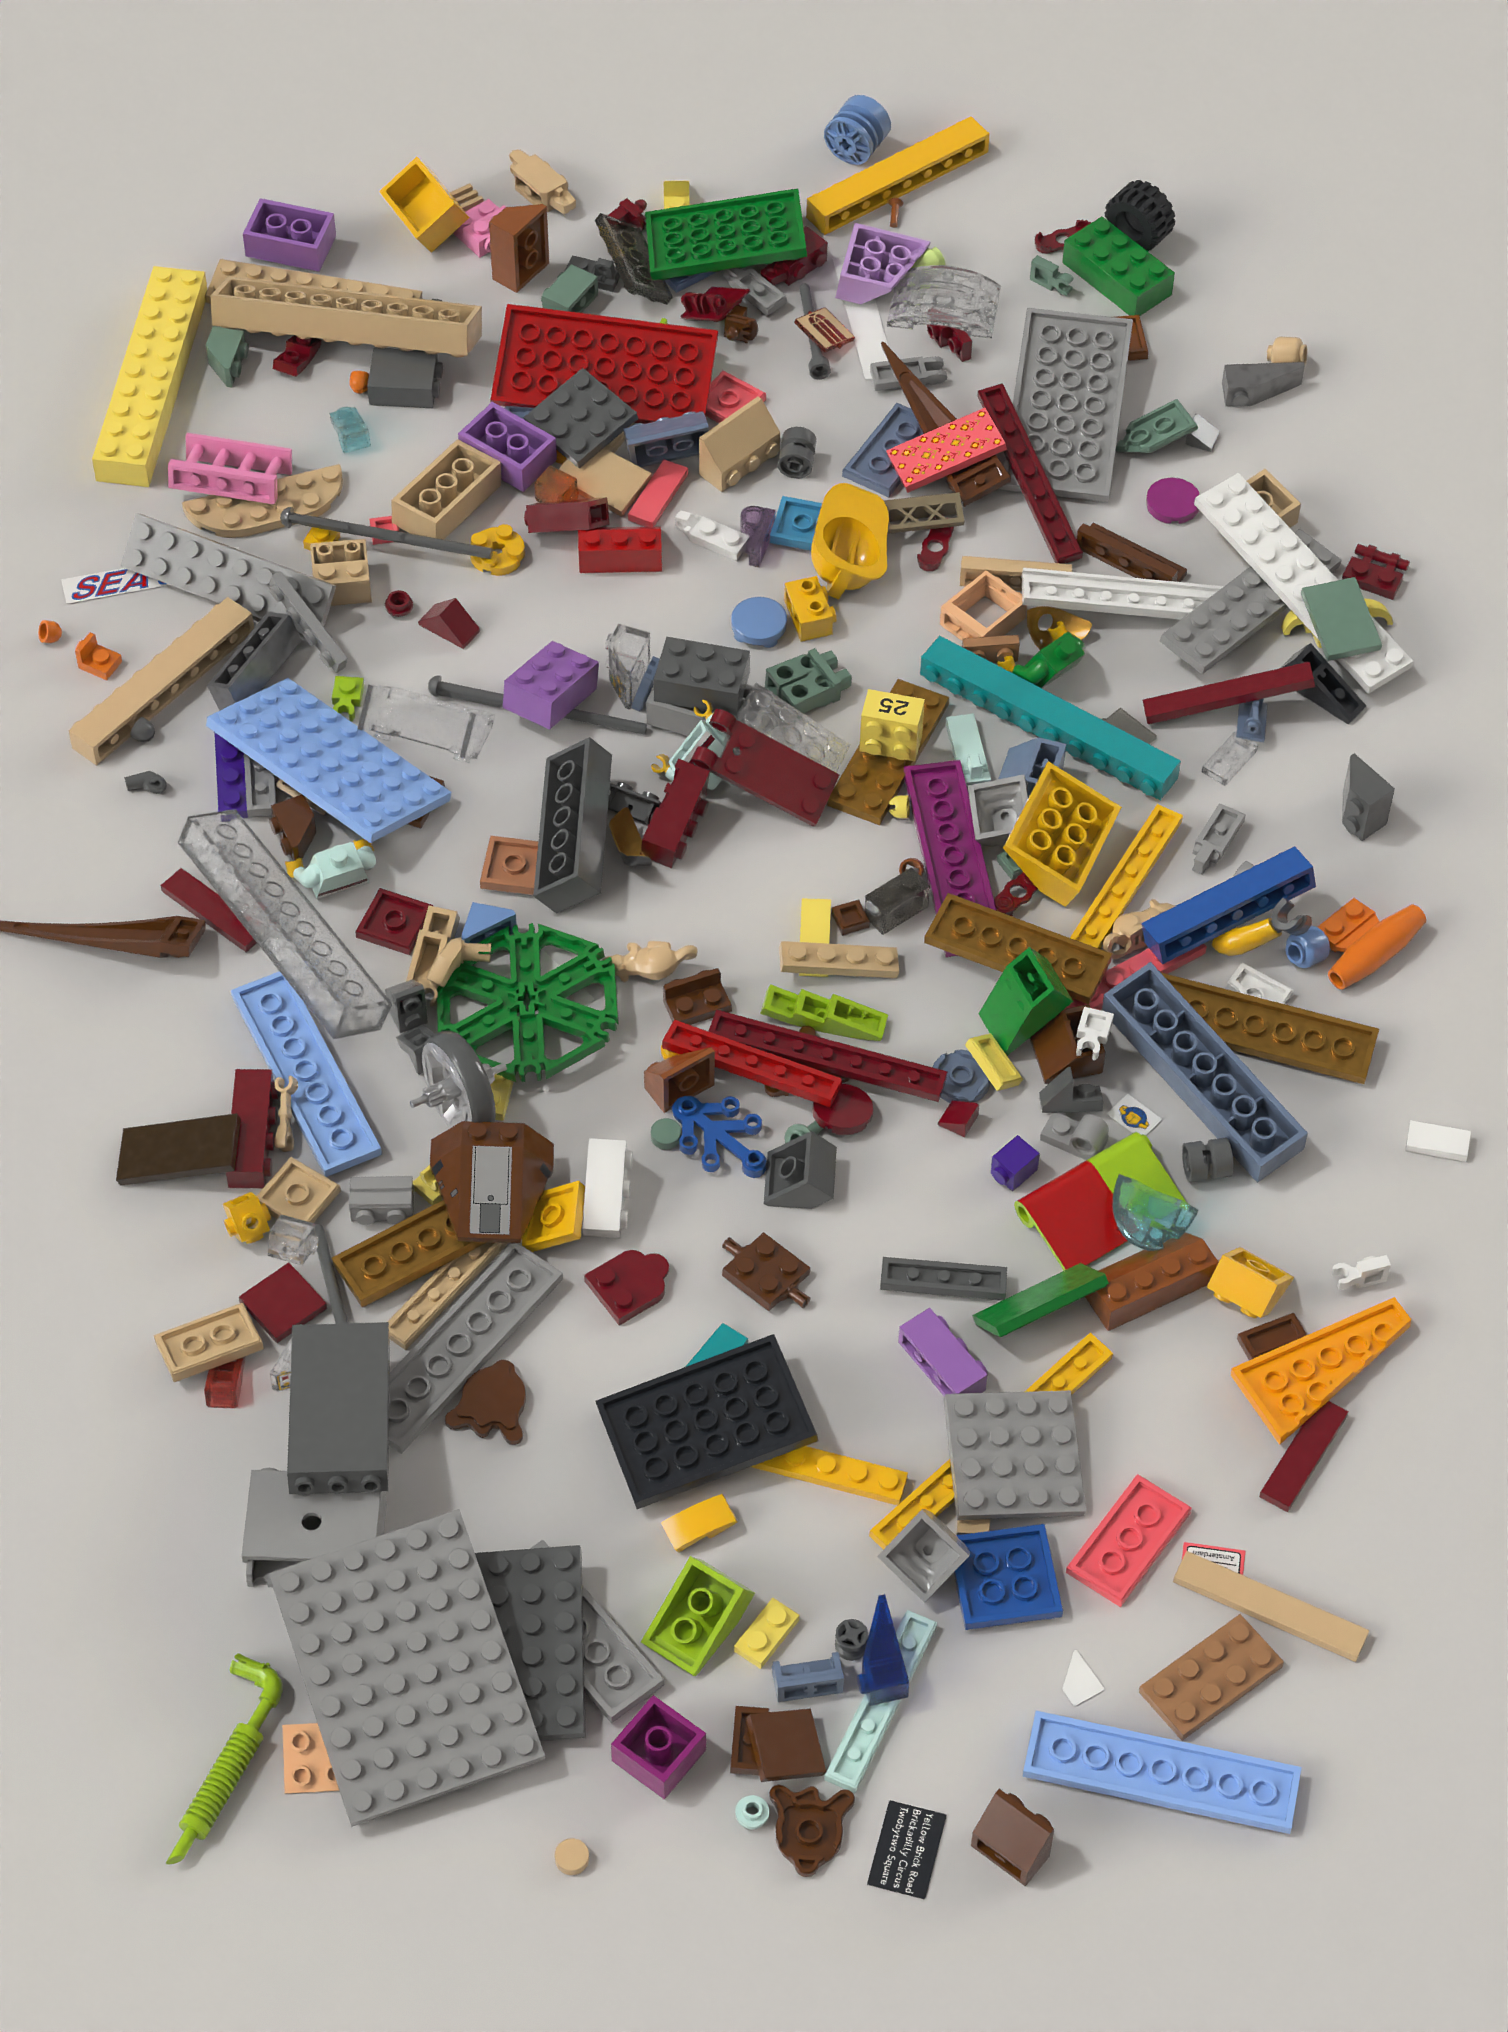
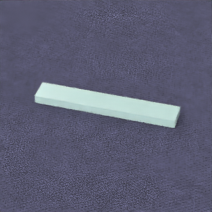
[824,1610,937,1793]

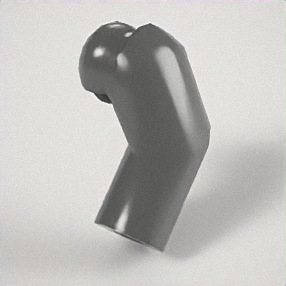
[124,771,167,794]

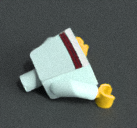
[651,700,735,790]
[285,838,376,900]

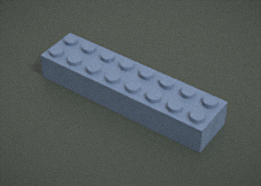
[1102,962,1308,1183]

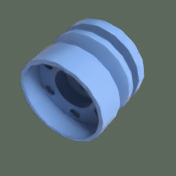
[824,95,891,165]

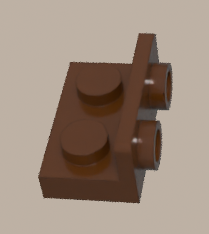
[663,968,732,1025]

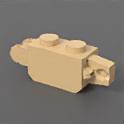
[509,149,576,214]

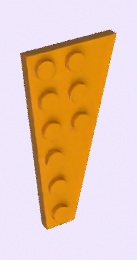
[1231,1297,1411,1445]

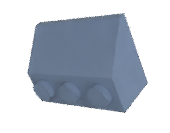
[624,411,709,467]

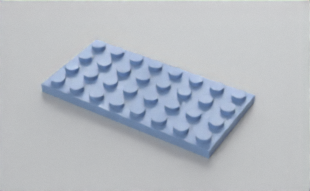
[206,678,452,843]

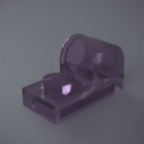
[740,506,776,568]

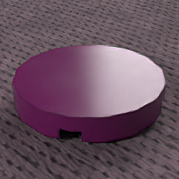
[1146,477,1200,524]

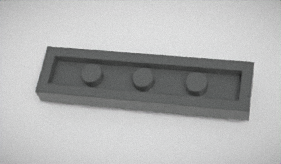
[880,1257,1008,1300]

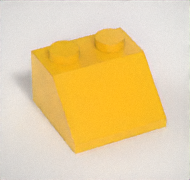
[1207,1247,1294,1318]

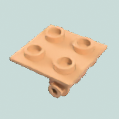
[282,1723,339,1793]

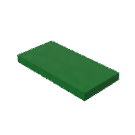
[972,1263,1109,1337]

